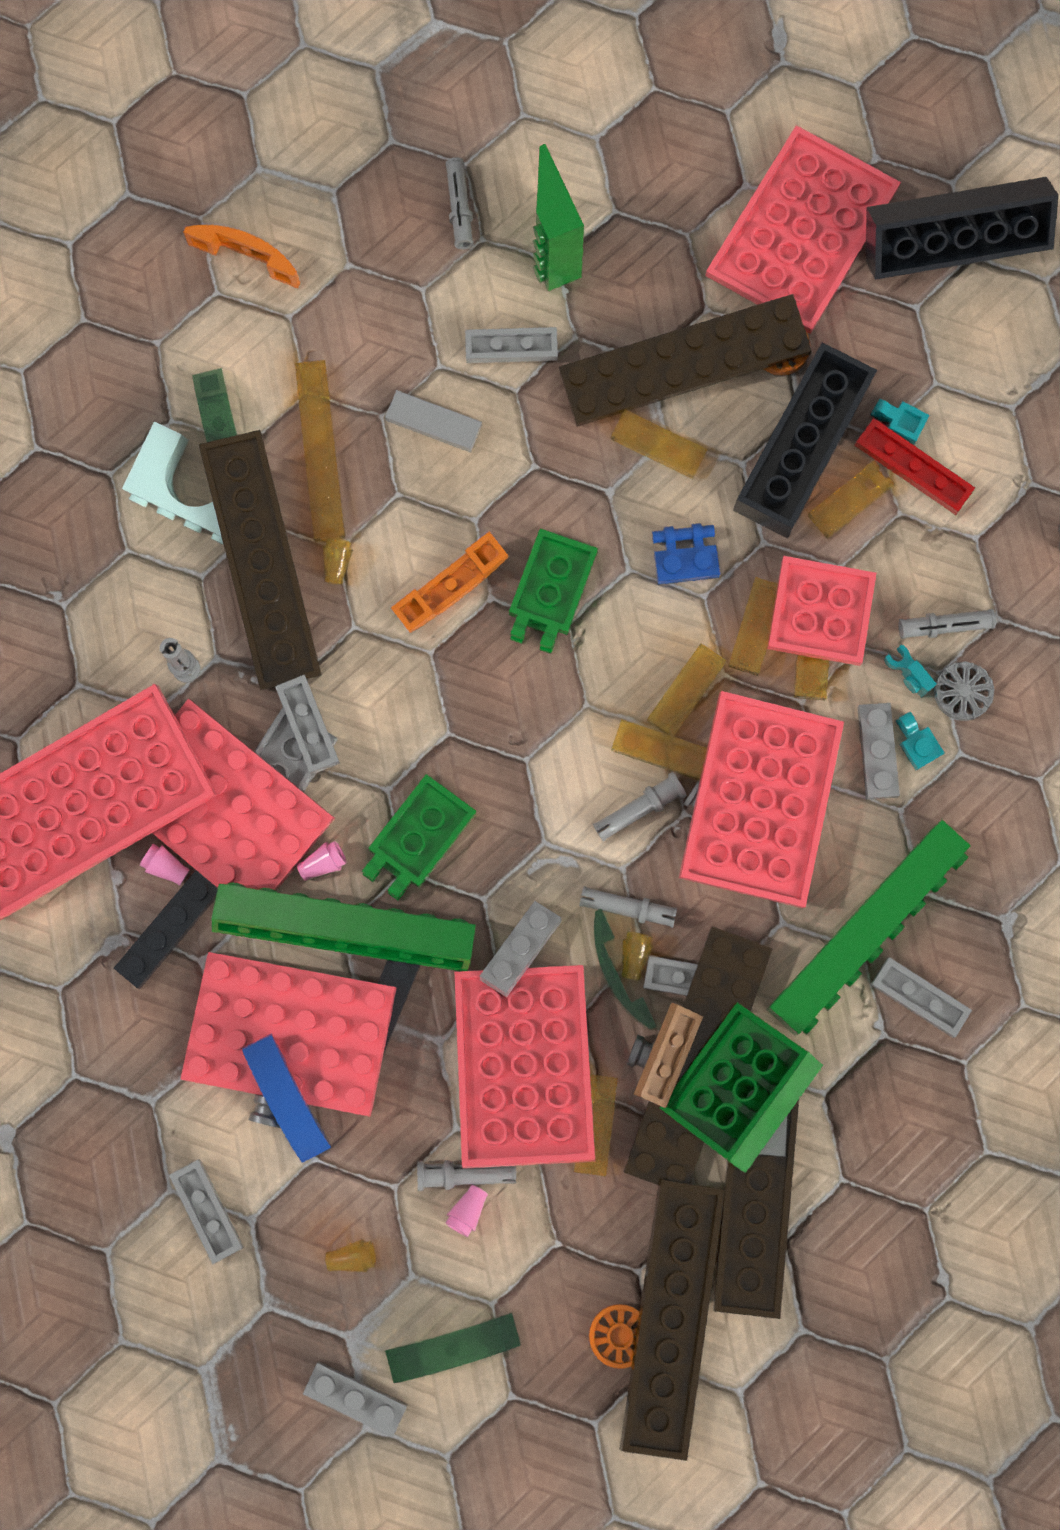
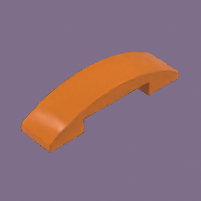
[183,225,300,289]
[391,531,509,633]

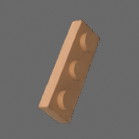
[634,1003,703,1108]

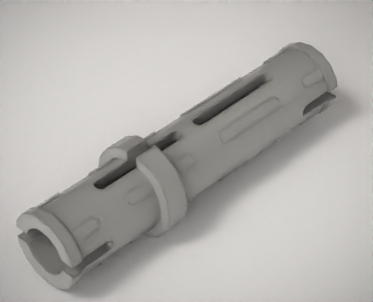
[445,158,474,249]
[898,609,996,639]
[579,886,677,928]

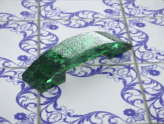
[192,368,238,442]
[593,909,657,1031]
[385,1312,521,1384]

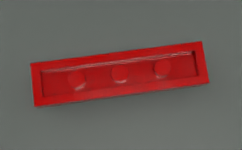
[854,418,975,515]

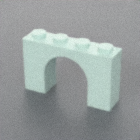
[122,422,223,544]

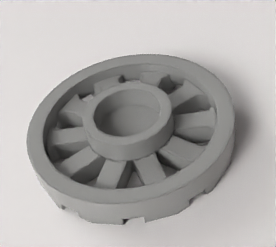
[934,661,995,721]

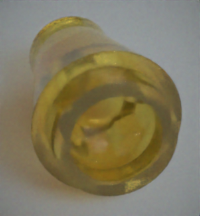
[323,538,353,585]
[621,931,654,980]
[325,1239,376,1272]

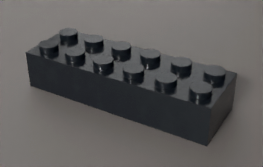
[866,176,1059,280]
[733,342,877,539]

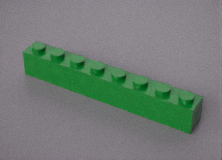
[767,820,971,1036]
[211,883,476,971]

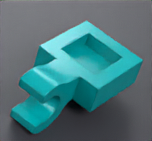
[870,399,930,445]
[884,644,937,698]
[896,712,945,770]

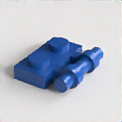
[652,523,720,585]

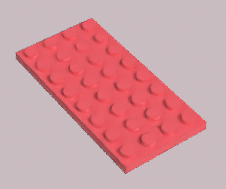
[0,684,217,920]

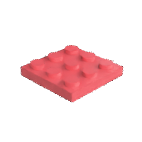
[767,556,877,666]

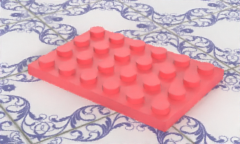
[705,125,901,334]
[679,691,844,908]
[152,699,335,891]
[180,952,397,1117]
[455,965,595,1168]

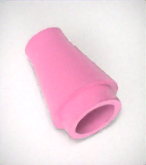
[297,841,347,881]
[140,844,190,886]
[445,1185,488,1237]

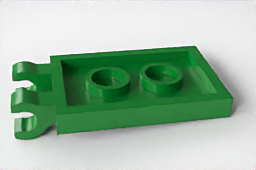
[509,529,598,654]
[362,774,477,901]

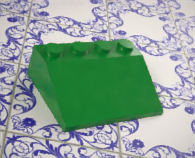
[533,144,584,291]
[660,1002,823,1173]

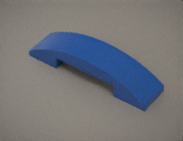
[242,1034,331,1163]

